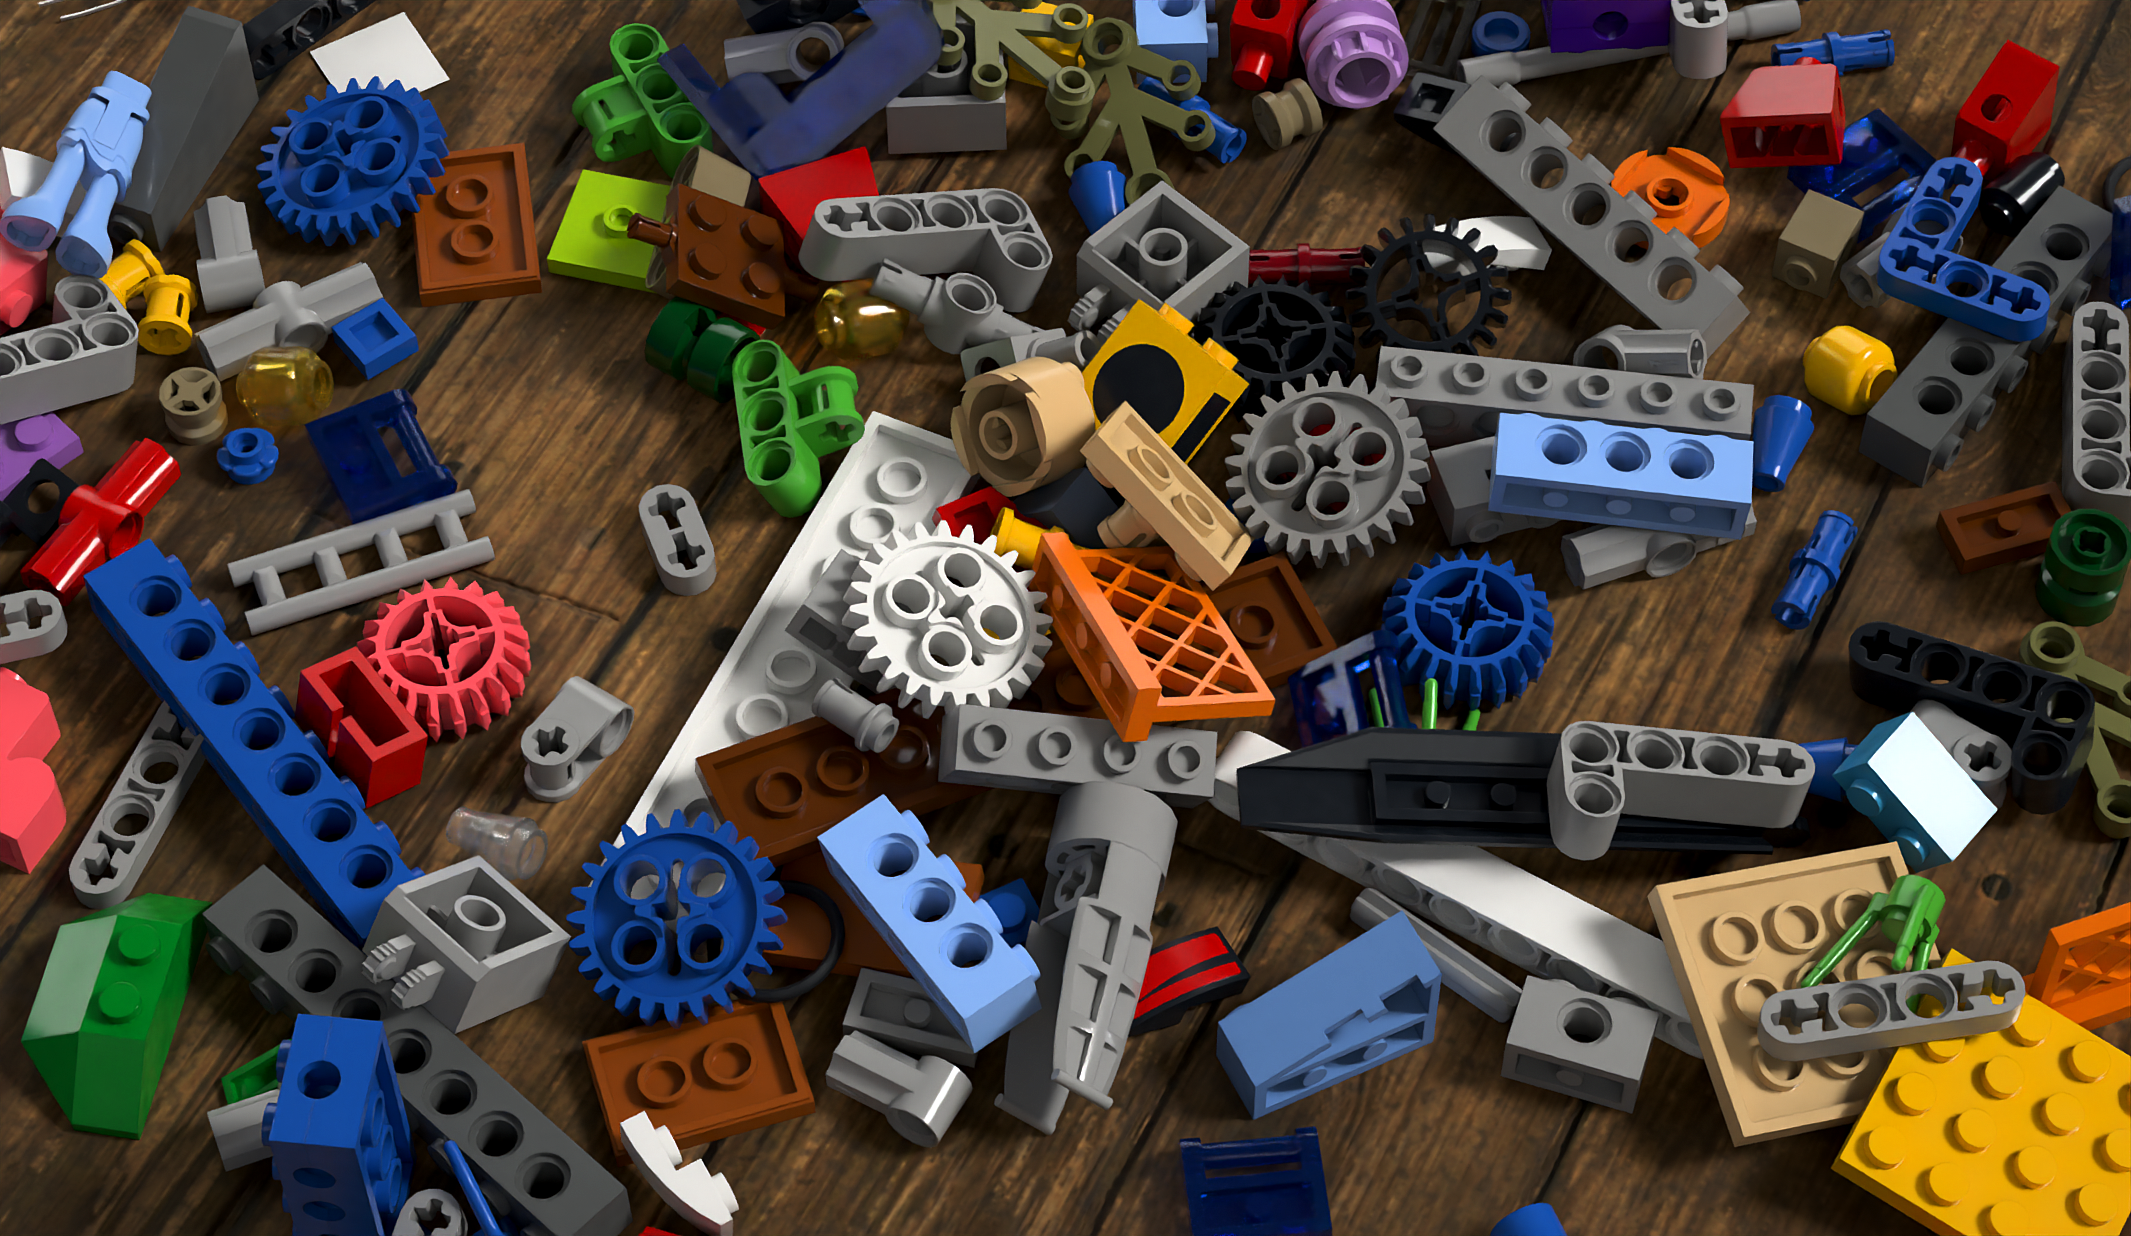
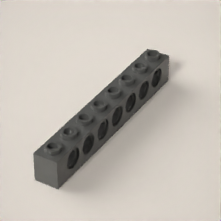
[202,864,633,1236]

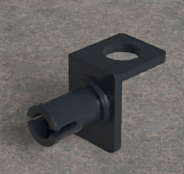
[0,458,80,548]

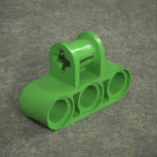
[572,23,714,178]
[732,339,865,518]

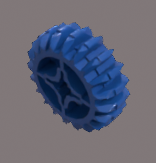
[1380,548,1554,711]

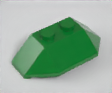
[21,893,213,1140]

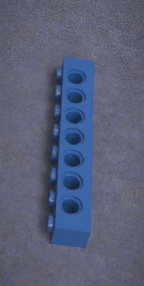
[83,538,426,957]

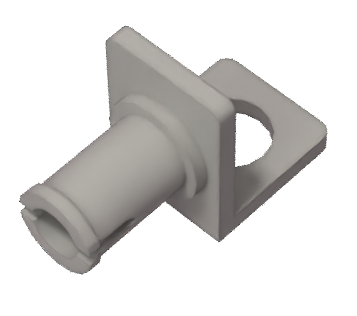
[960,328,1101,382]

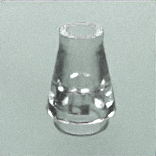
[446,806,548,881]

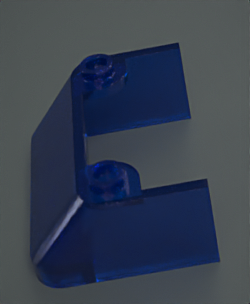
[657,0,945,181]

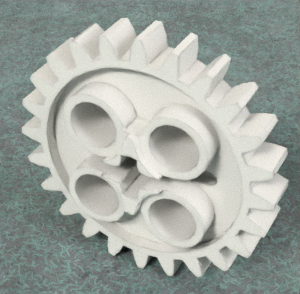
[842,520,1053,719]

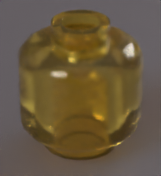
[814,277,909,362]
[236,346,334,427]

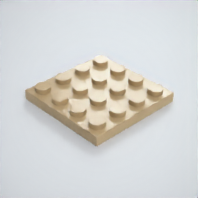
[1647,841,1941,1147]

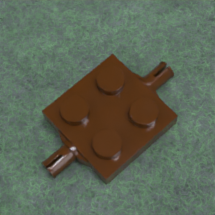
[627,183,819,330]

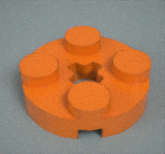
[1611,147,1730,250]

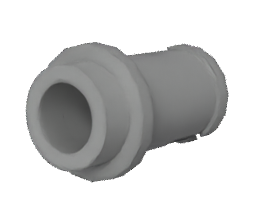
[812,678,899,753]

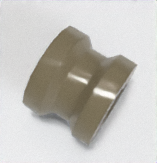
[1252,78,1323,150]
[159,367,228,446]

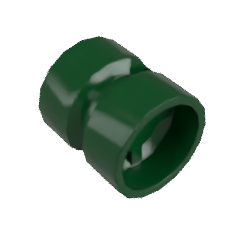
[644,296,760,403]
[2035,509,2131,627]

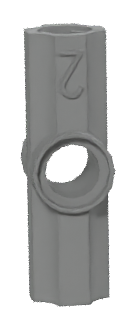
[194,262,383,382]
[1560,502,1757,590]

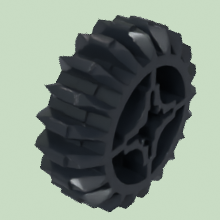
[1345,214,1512,364]
[1191,275,1356,423]

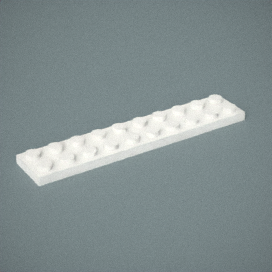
[588,411,981,956]

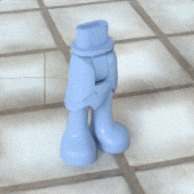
[0,71,152,279]

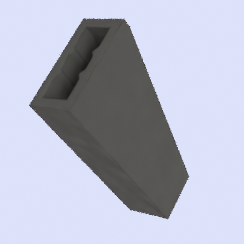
[107,5,259,252]

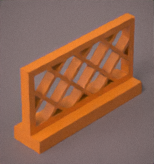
[1028,532,1276,742]
[2022,902,2131,1031]

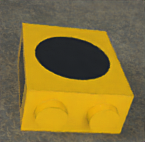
[1082,299,1249,465]

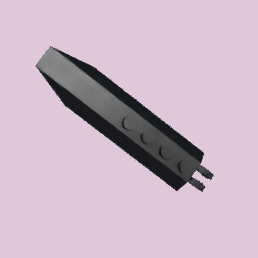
[1236,727,1811,855]

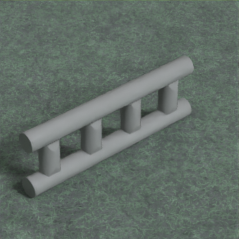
[227,489,495,636]

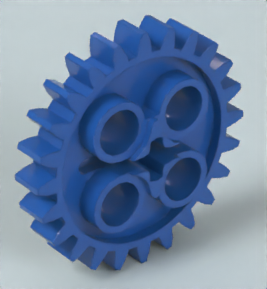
[256,76,449,246]
[566,809,788,1029]

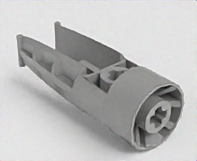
[994,781,1178,1135]

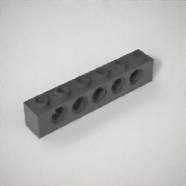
[1858,185,2123,488]

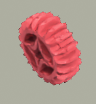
[357,576,531,743]

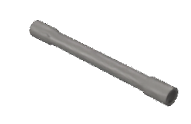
[1457,0,1801,88]

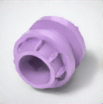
[1297,0,1409,110]

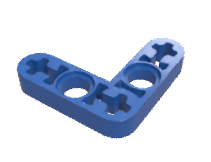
[1876,157,2050,342]

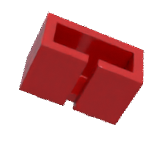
[294,646,428,809]

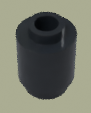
[1978,152,2065,237]

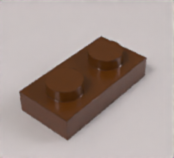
[1936,481,2071,575]

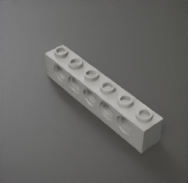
[1433,75,1750,359]
[1376,346,1754,448]

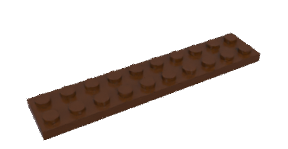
[695,552,1340,868]

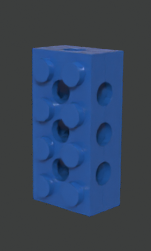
[261,1014,417,1236]

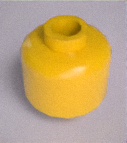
[1803,325,1898,415]

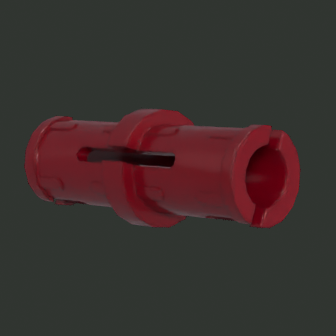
[1248,243,1365,288]

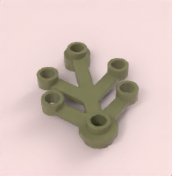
[918,0,1095,121]
[1050,17,1216,205]
[2001,621,2131,839]

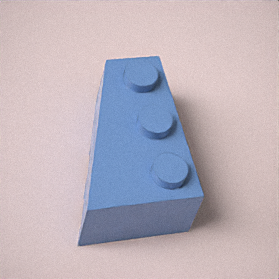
[1216,910,1442,1120]

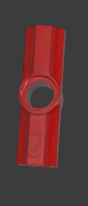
[20,438,181,606]

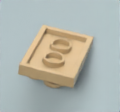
[1080,401,1255,591]

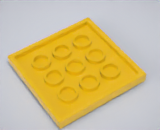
[1831,948,2131,1236]

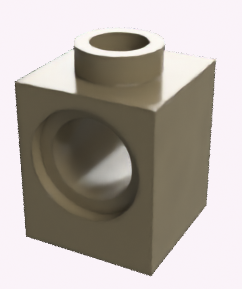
[1772,189,1864,299]

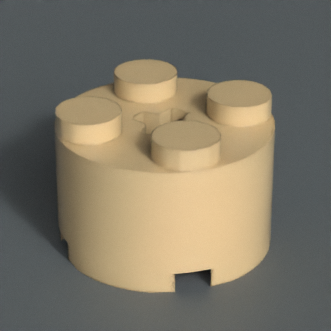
[951,357,1096,497]

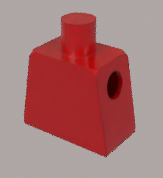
[1230,0,1314,91]
[1951,40,2060,186]
[1720,57,1846,168]
[758,146,879,289]

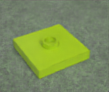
[547,169,671,293]

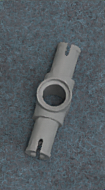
[868,258,1045,354]

